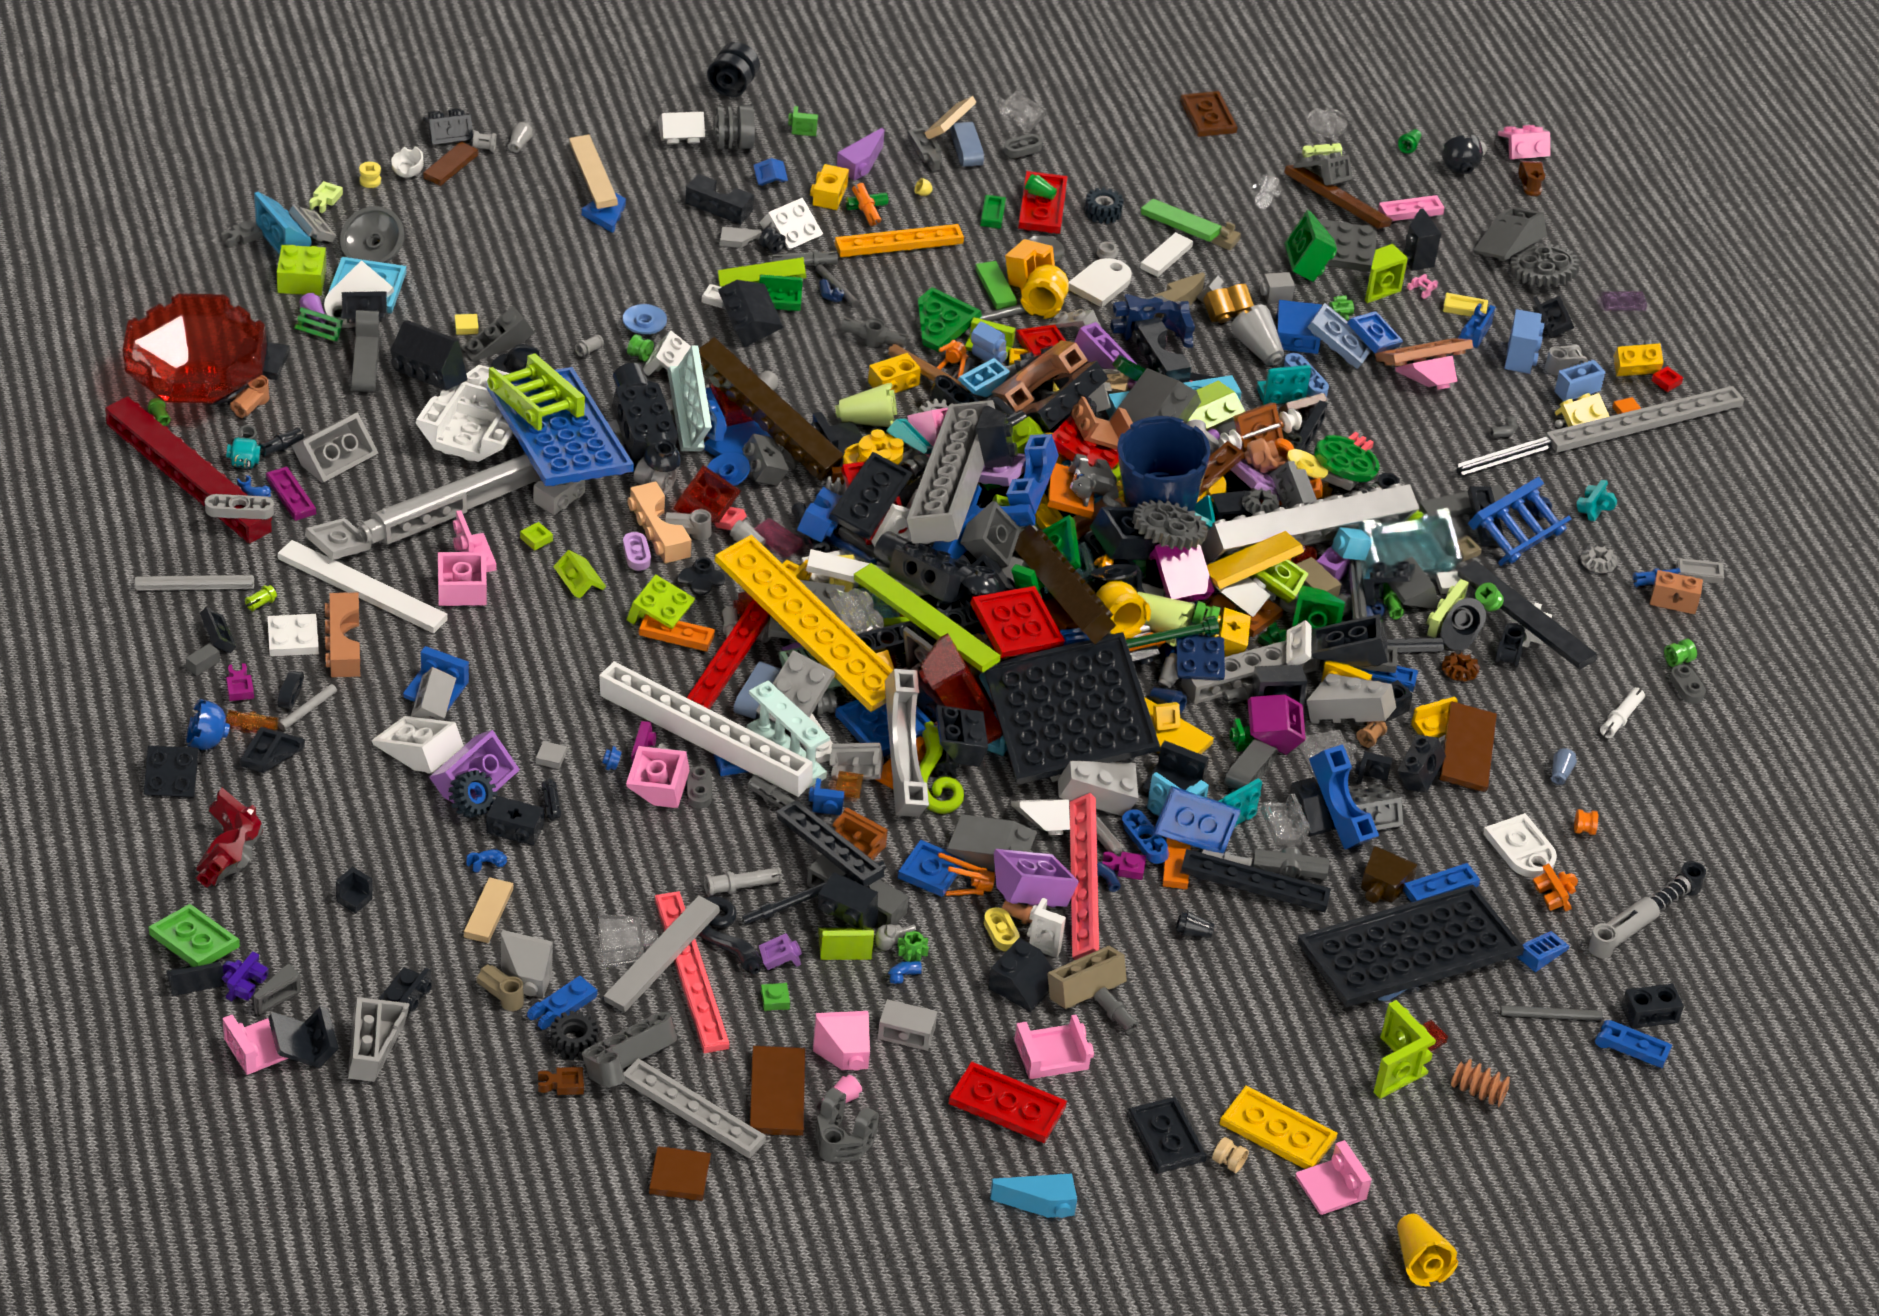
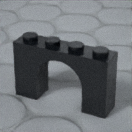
[1021,360,1109,432]

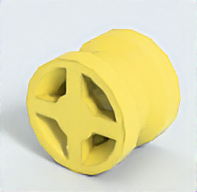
[359,162,381,188]

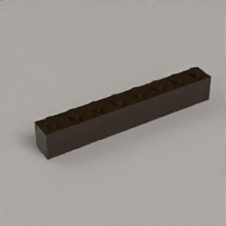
[699,337,844,481]
[1015,524,1117,644]

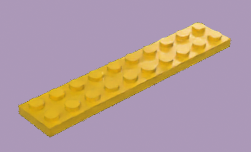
[714,534,893,712]

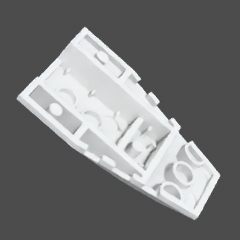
[416,365,513,462]

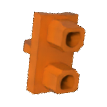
[1533,863,1578,912]

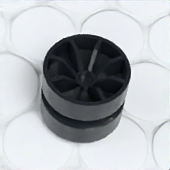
[707,42,760,97]

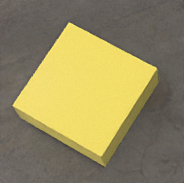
[455,314,478,335]

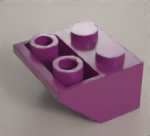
[1248,694,1306,755]

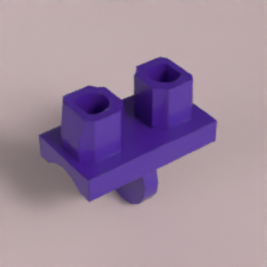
[222,951,269,1001]

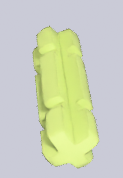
[1302,143,1342,157]

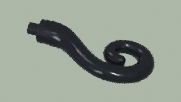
[698,896,762,974]

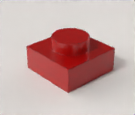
[1651,366,1684,392]

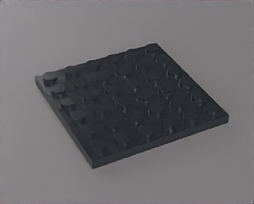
[984,632,1160,785]

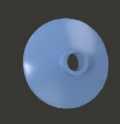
[623,304,667,334]

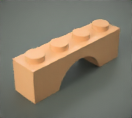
[628,481,691,563]

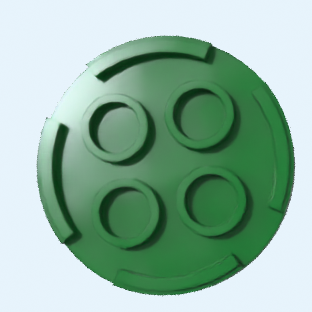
[1314,435,1380,482]

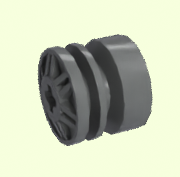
[713,105,755,150]

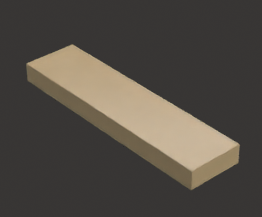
[925,96,976,139]

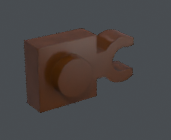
[538,1067,584,1095]

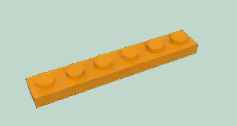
[835,224,964,257]

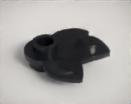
[678,557,725,596]

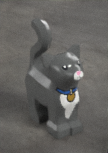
[1068,454,1121,507]

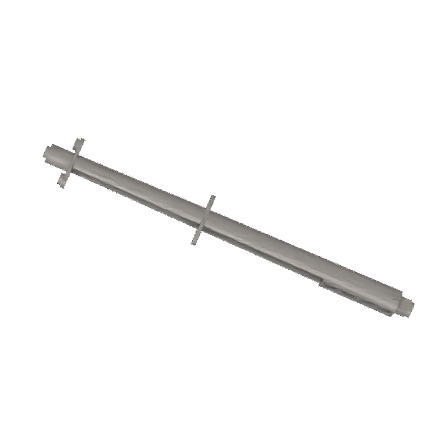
[358,375,741,544]

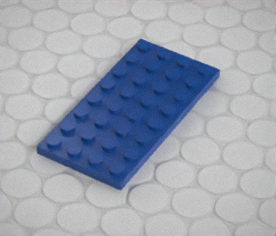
[486,367,634,486]

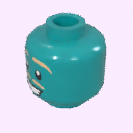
[226,437,261,469]

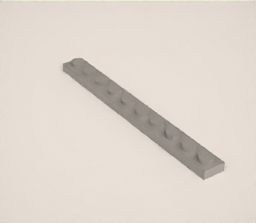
[1546,386,1744,453]

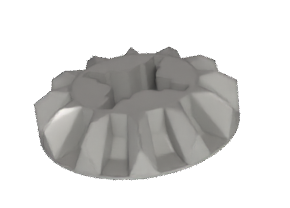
[1581,544,1617,573]

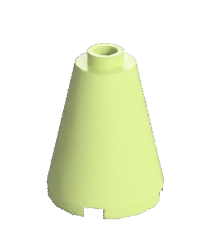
[835,383,897,427]
[1138,592,1195,647]

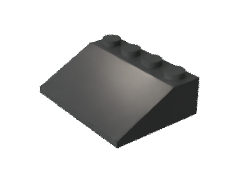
[1108,368,1201,424]

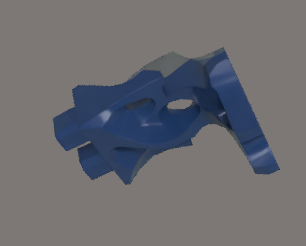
[1110,294,1195,348]

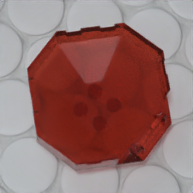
[122,293,267,403]

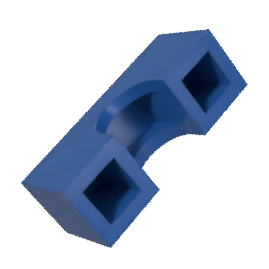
[797,487,842,543]

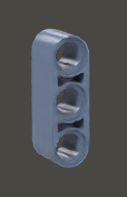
[951,122,984,167]
[733,662,781,720]

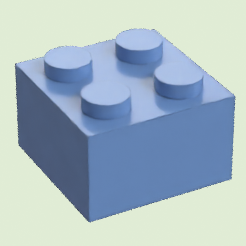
[1505,309,1544,374]

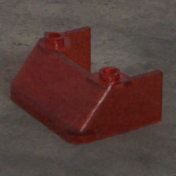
[918,633,1003,744]

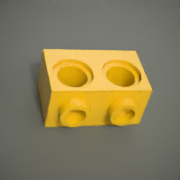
[868,353,921,393]

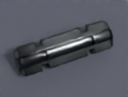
[541,778,561,821]

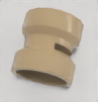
[1212,1137,1249,1173]

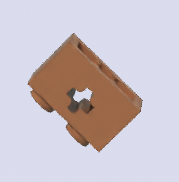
[1650,570,1703,614]

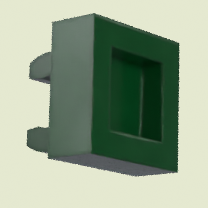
[1258,622,1287,646]

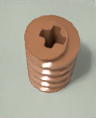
[1451,1059,1510,1108]

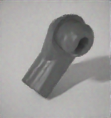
[1490,416,1518,438]

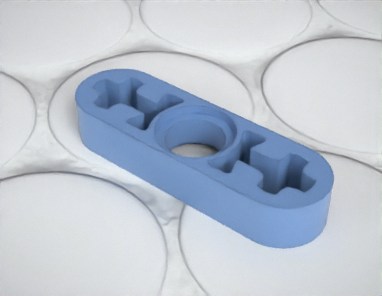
[1284,353,1329,397]

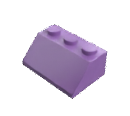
[429,730,520,803]
[994,849,1079,907]

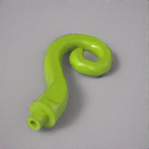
[919,721,964,814]

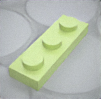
[1427,579,1469,638]

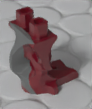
[196,788,263,888]

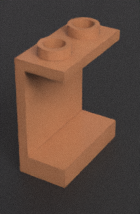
[1071,396,1133,450]

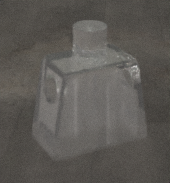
[597,915,658,968]

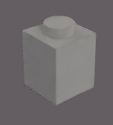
[1260,272,1295,304]

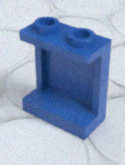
[1276,300,1322,354]

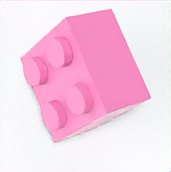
[438,552,487,606]

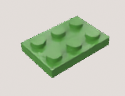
[149,904,240,967]

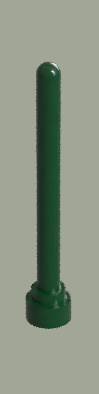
[1126,616,1219,648]

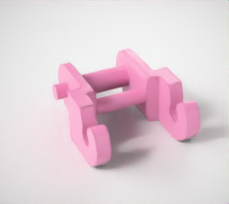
[1407,274,1438,299]

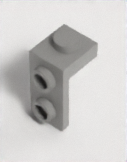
[1049,309,1101,329]

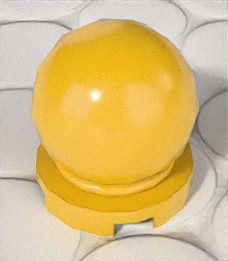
[1021,264,1069,319]
[1096,580,1151,639]

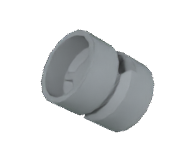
[634,457,677,495]

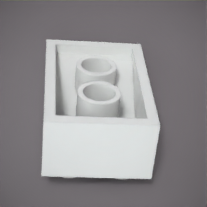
[372,716,464,773]

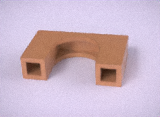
[991,340,1088,412]

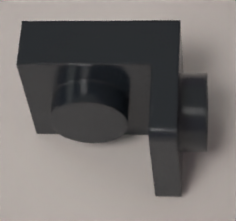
[1354,751,1393,784]

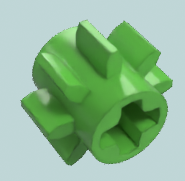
[1329,295,1354,321]
[897,931,929,962]

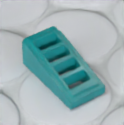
[886,419,933,454]

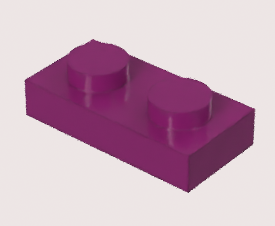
[631,721,656,764]

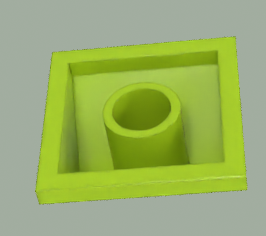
[1250,560,1308,603]
[818,927,874,960]

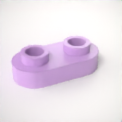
[623,532,651,571]

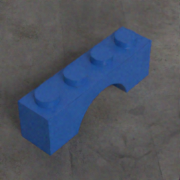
[1006,434,1059,515]
[1309,745,1379,850]

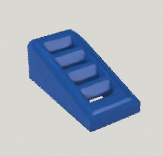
[1517,931,1570,972]

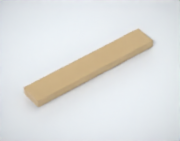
[569,135,618,209]

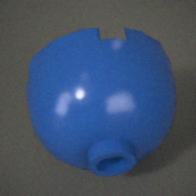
[186,699,230,750]

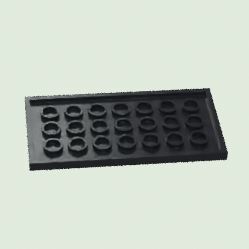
[1297,885,1524,1007]

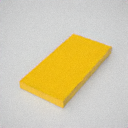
[1207,531,1304,589]
[1144,697,1214,754]
[1220,1086,1338,1169]

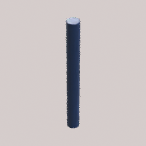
[824,534,877,565]

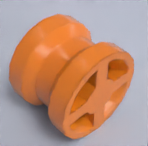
[1574,809,1598,835]

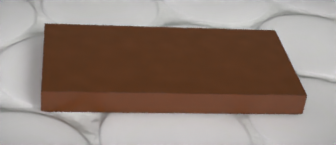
[1439,701,1497,792]
[750,1046,805,1136]

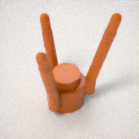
[928,340,969,380]
[938,853,995,896]

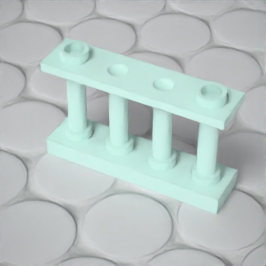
[747,680,830,788]

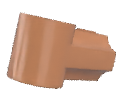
[230,375,270,418]

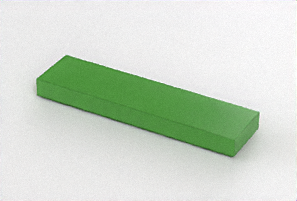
[1141,199,1222,242]

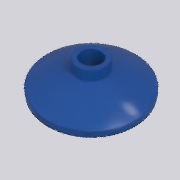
[705,452,750,488]

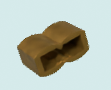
[1203,284,1254,323]

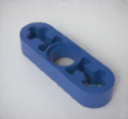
[1122,810,1169,864]

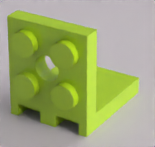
[1374,1000,1436,1099]

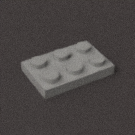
[756,650,835,729]

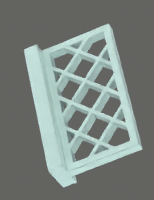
[667,345,712,451]

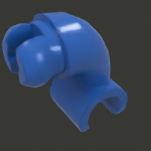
[237,475,271,497]
[466,849,507,873]

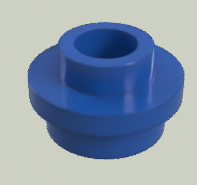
[602,746,621,770]

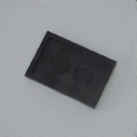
[1127,1096,1207,1174]

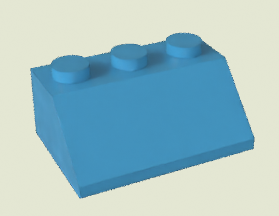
[254,192,311,255]

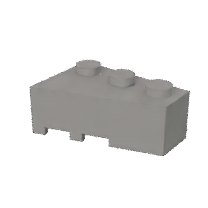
[1306,674,1396,724]
[1058,761,1138,816]
[348,997,410,1082]

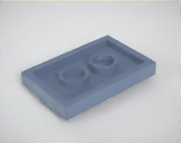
[1307,303,1371,369]

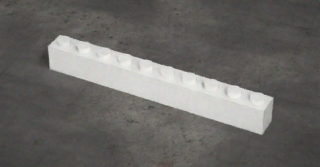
[599,662,813,797]

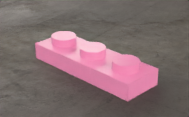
[1378,195,1444,222]

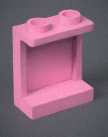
[1014,1015,1094,1079]

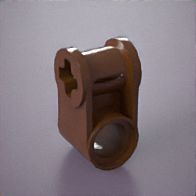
[1518,161,1545,196]

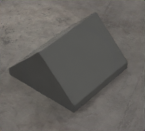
[1387,556,1438,609]

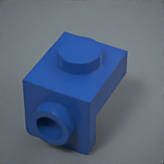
[809,778,844,815]

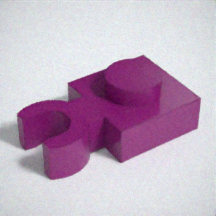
[226,663,254,701]
[1102,852,1146,880]

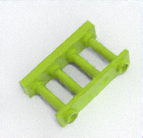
[487,353,585,431]

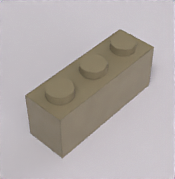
[1048,946,1127,1009]

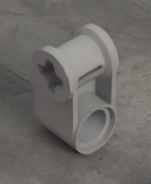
[1544,344,1588,375]

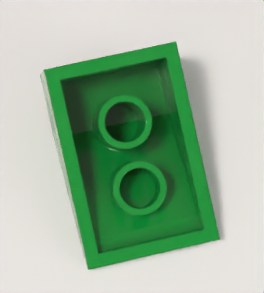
[1284,210,1337,282]

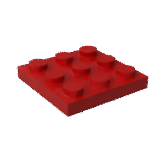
[1052,416,1119,471]
[970,586,1065,658]

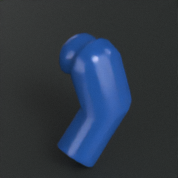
[888,961,922,984]

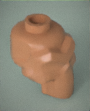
[1245,438,1288,473]

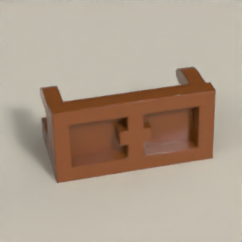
[832,807,888,860]

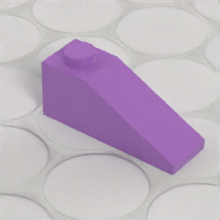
[837,128,885,181]
[1075,322,1136,369]

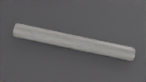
[134,575,254,591]

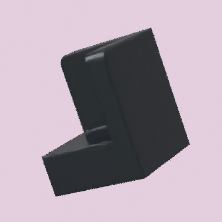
[336,866,373,914]

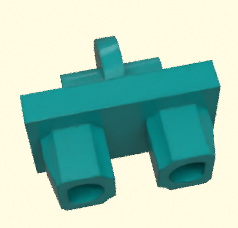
[1576,480,1617,521]

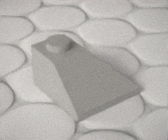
[501,930,553,999]

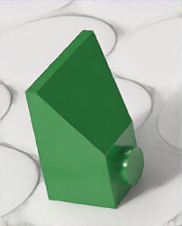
[1292,585,1345,629]

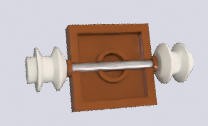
[1219,403,1302,459]

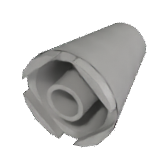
[1231,304,1284,366]

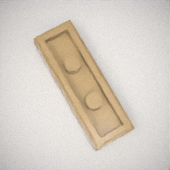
[464,877,513,943]

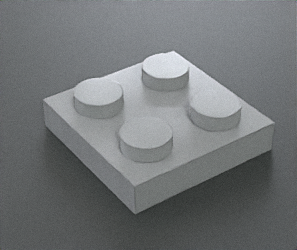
[305,518,371,560]

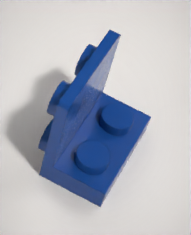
[403,646,469,711]

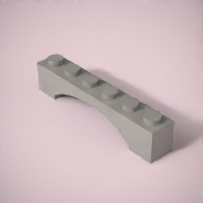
[885,669,929,817]

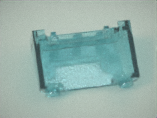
[1357,508,1462,572]

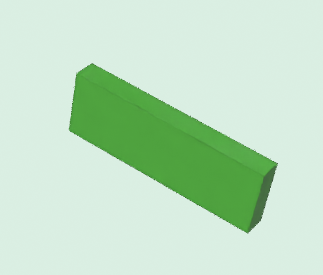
[975,261,1017,310]

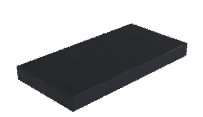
[829,452,913,540]

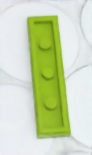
[718,257,806,287]

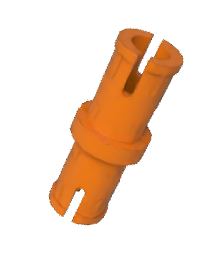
[852,183,882,226]

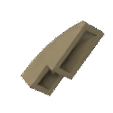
[1154,272,1205,319]

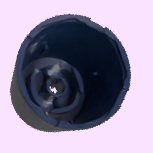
[1117,416,1210,511]

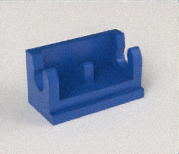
[1458,303,1496,348]

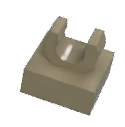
[1212,222,1241,251]

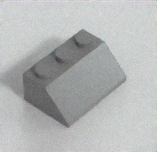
[291,412,378,483]

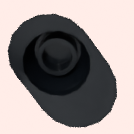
[492,344,544,373]
[1441,598,1486,651]

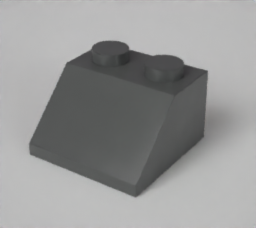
[960,501,1021,568]

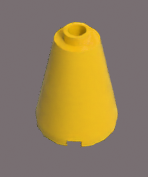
[1397,1214,1458,1287]

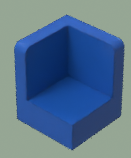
[754,158,788,186]

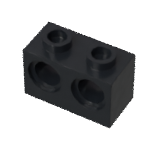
[1621,983,1684,1029]

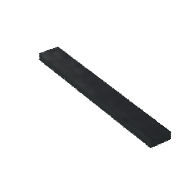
[1458,560,1598,670]

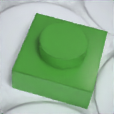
[761,983,790,1011]

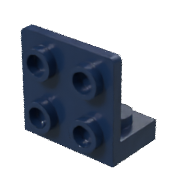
[1174,636,1225,680]

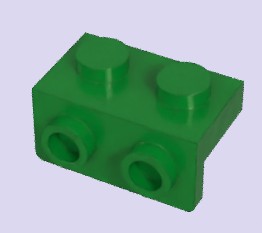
[759,274,803,311]

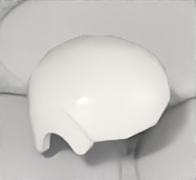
[391,146,423,178]

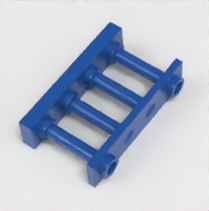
[1468,477,1571,566]

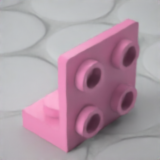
[453,510,496,572]
[223,1015,288,1075]
[1295,1140,1372,1215]

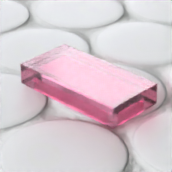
[754,518,803,557]

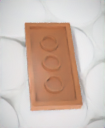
[1375,338,1473,366]

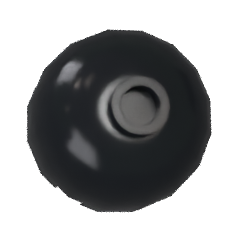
[1441,135,1483,174]

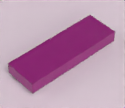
[266,466,316,521]

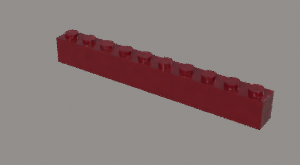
[105,396,272,544]

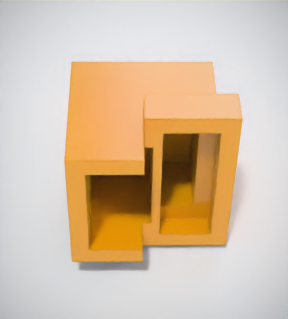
[1005,239,1055,293]

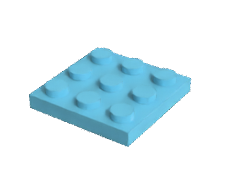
[328,257,406,314]

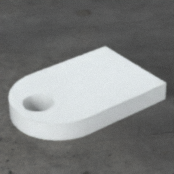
[1069,258,1131,308]
[324,261,394,328]
[1483,813,1556,878]

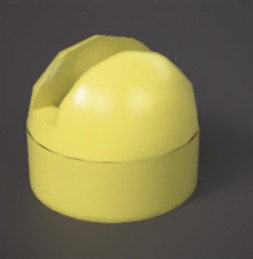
[914,178,932,196]

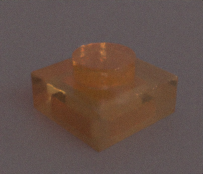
[836,771,863,799]

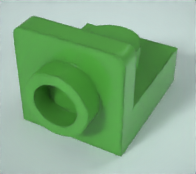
[788,106,818,136]

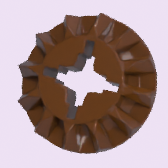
[1442,652,1480,682]

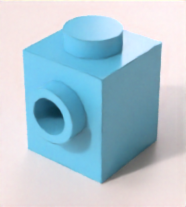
[1331,527,1373,560]

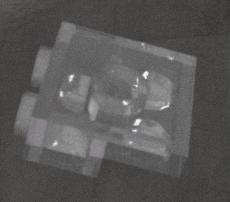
[829,588,884,635]

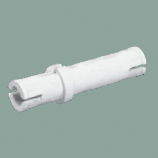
[1600,687,1645,738]

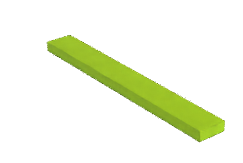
[854,563,1000,673]

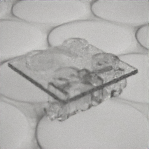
[1299,730,1357,773]

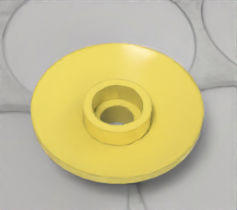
[1287,449,1328,479]

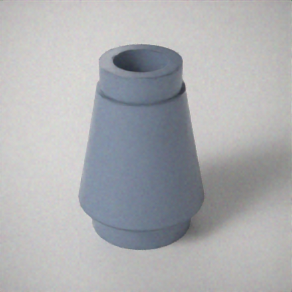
[1551,748,1577,785]

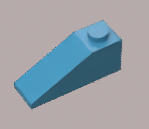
[958,358,1010,397]
[990,1174,1077,1218]

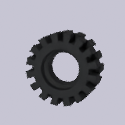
[550,1011,598,1060]

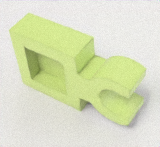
[309,181,343,213]

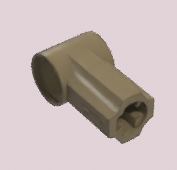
[476,964,524,1011]

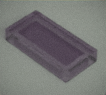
[1600,291,1647,311]

